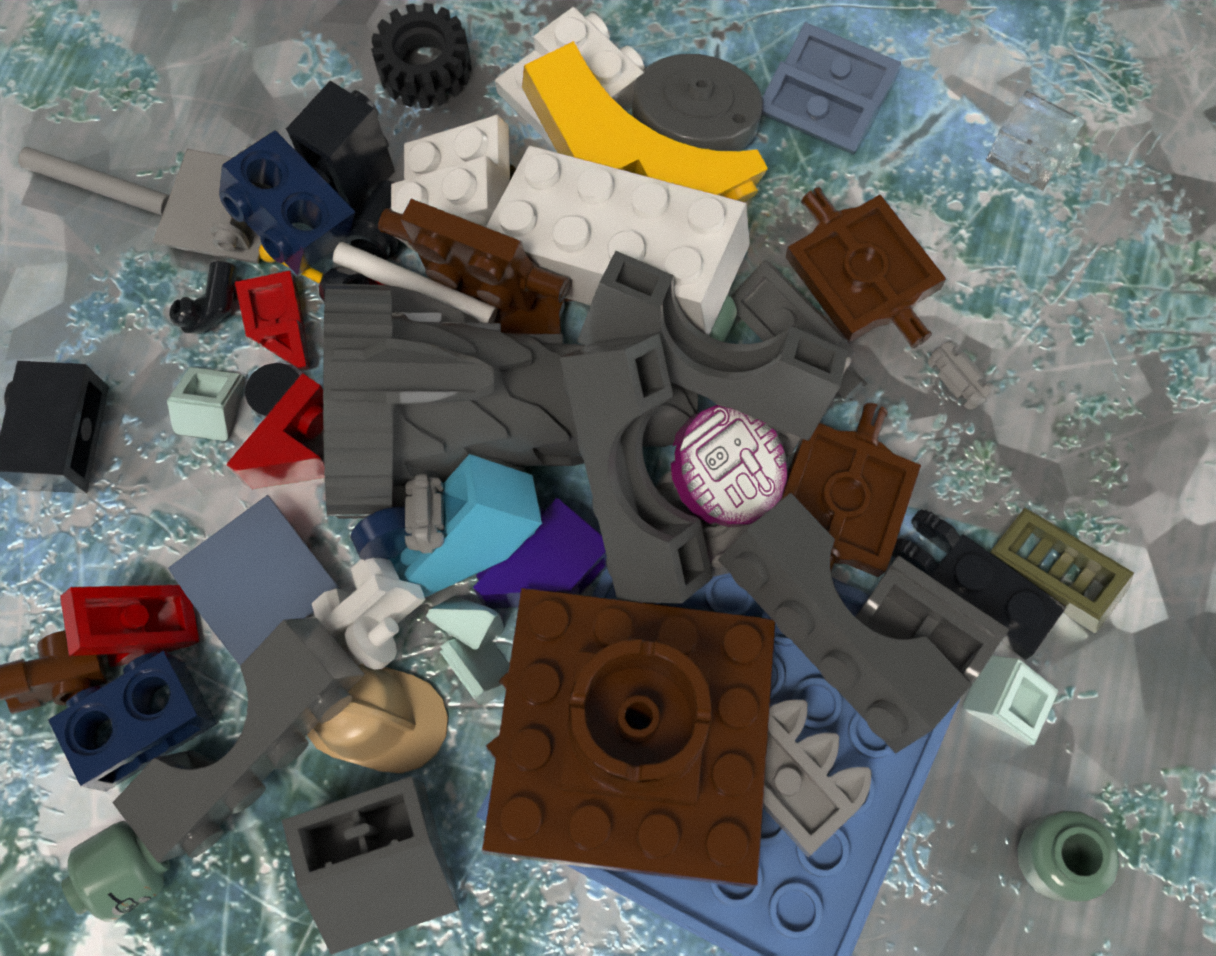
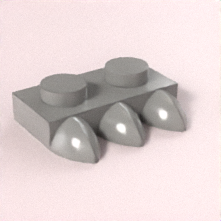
[763,700,871,857]

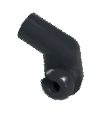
[169,261,238,334]

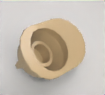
[307,663,448,774]

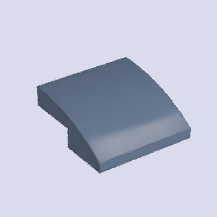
[762,22,902,154]
[168,495,341,666]

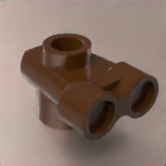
[0,630,107,714]

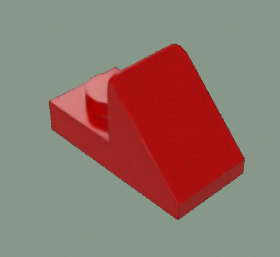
[226,373,325,490]
[60,585,199,667]

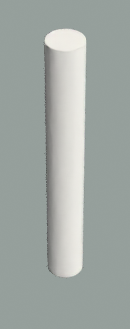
[333,242,498,323]

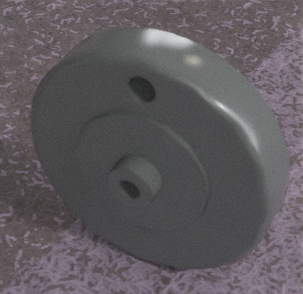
[632,54,763,151]

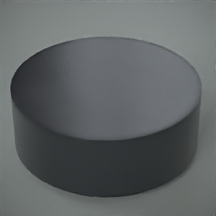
[245,363,300,420]

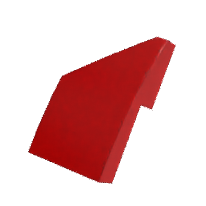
[235,270,310,371]

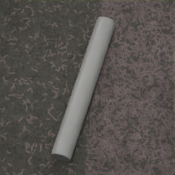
[18,147,170,215]

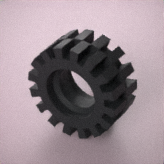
[371,3,472,109]

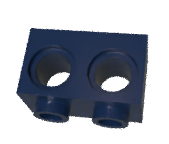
[219,130,355,276]
[48,651,217,792]

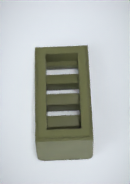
[990,508,1134,634]

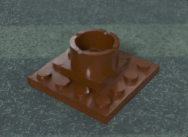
[482,588,775,888]

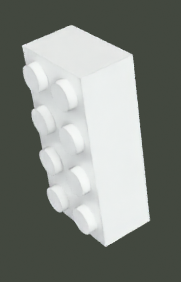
[486,145,750,336]

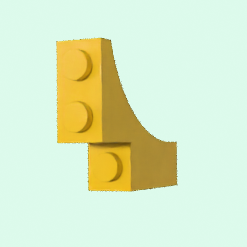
[522,41,768,202]

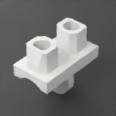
[311,558,425,670]

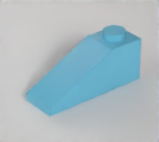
[388,454,542,597]

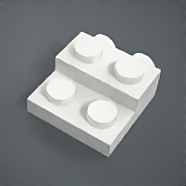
[495,6,645,150]
[391,115,510,251]

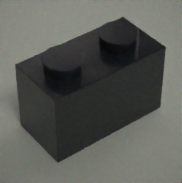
[286,80,395,214]
[0,361,109,494]

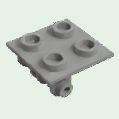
[152,144,272,264]

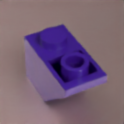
[473,498,607,609]

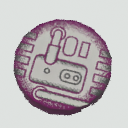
[671,405,787,527]

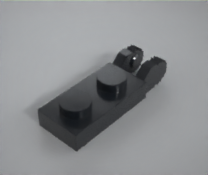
[892,509,1067,660]

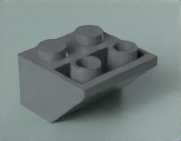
[282,776,460,955]

